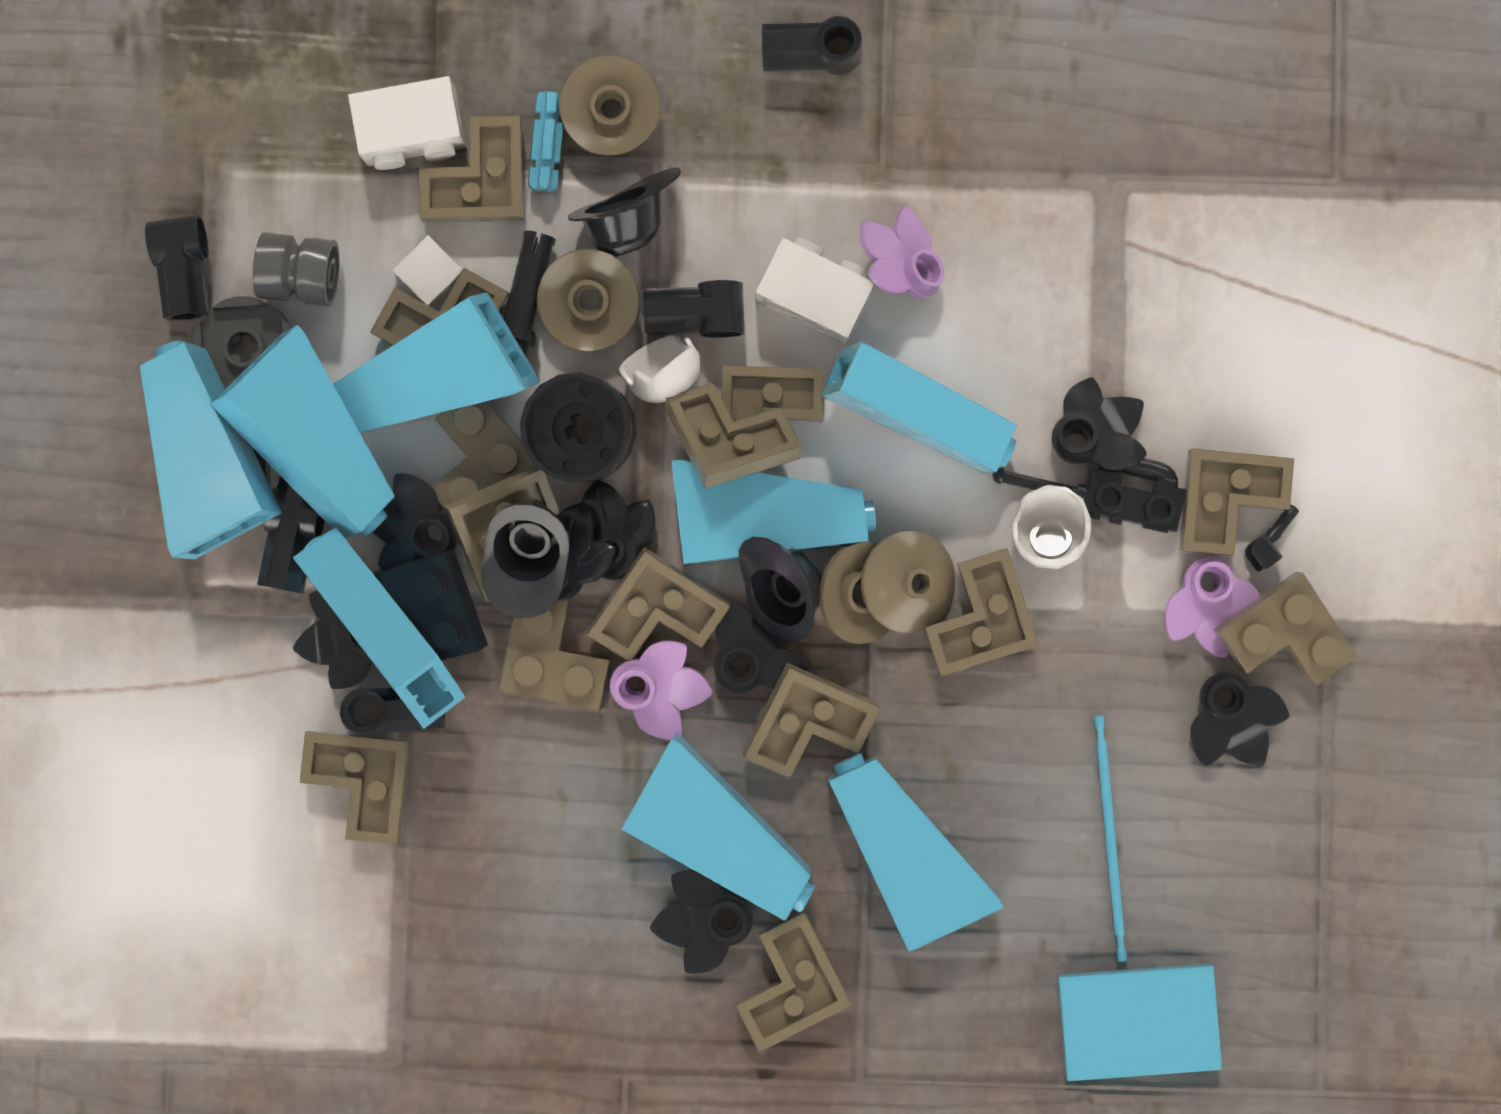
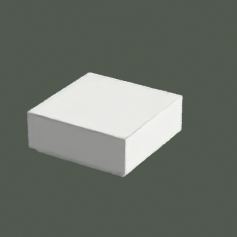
[392,235,463,307]

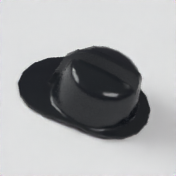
[568,168,681,257]
[481,499,569,618]
[738,536,822,642]

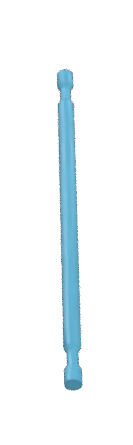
[1094,715,1127,962]

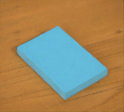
[1057,963,1222,1081]

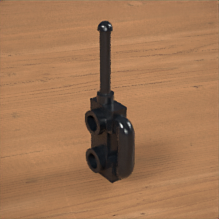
[992,458,1186,534]

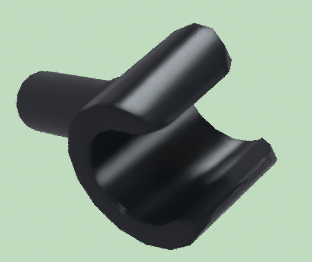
[1245,504,1299,572]

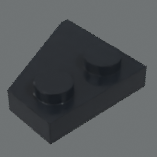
[372,549,488,661]

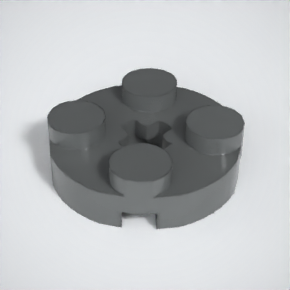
[192,296,292,389]

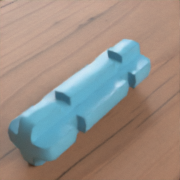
[528,91,564,193]

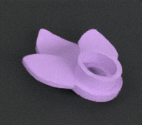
[860,206,944,299]
[1164,557,1261,658]
[610,641,713,740]

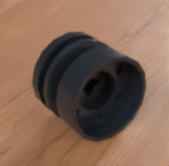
[520,372,637,483]

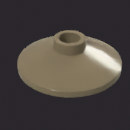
[559,55,661,157]
[537,249,639,352]
[861,531,956,633]
[819,542,890,644]

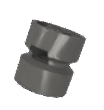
[252,232,340,307]

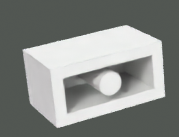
[348,76,467,170]
[755,237,875,345]

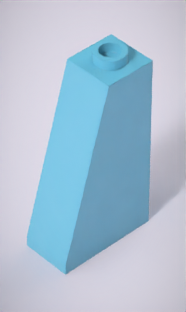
[333,292,541,433]
[210,325,395,538]
[140,341,282,559]
[820,342,1017,473]
[671,459,877,565]
[293,527,465,729]
[621,733,815,921]
[827,753,1003,952]

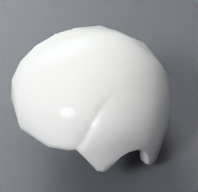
[619,334,700,403]
[1012,485,1091,569]

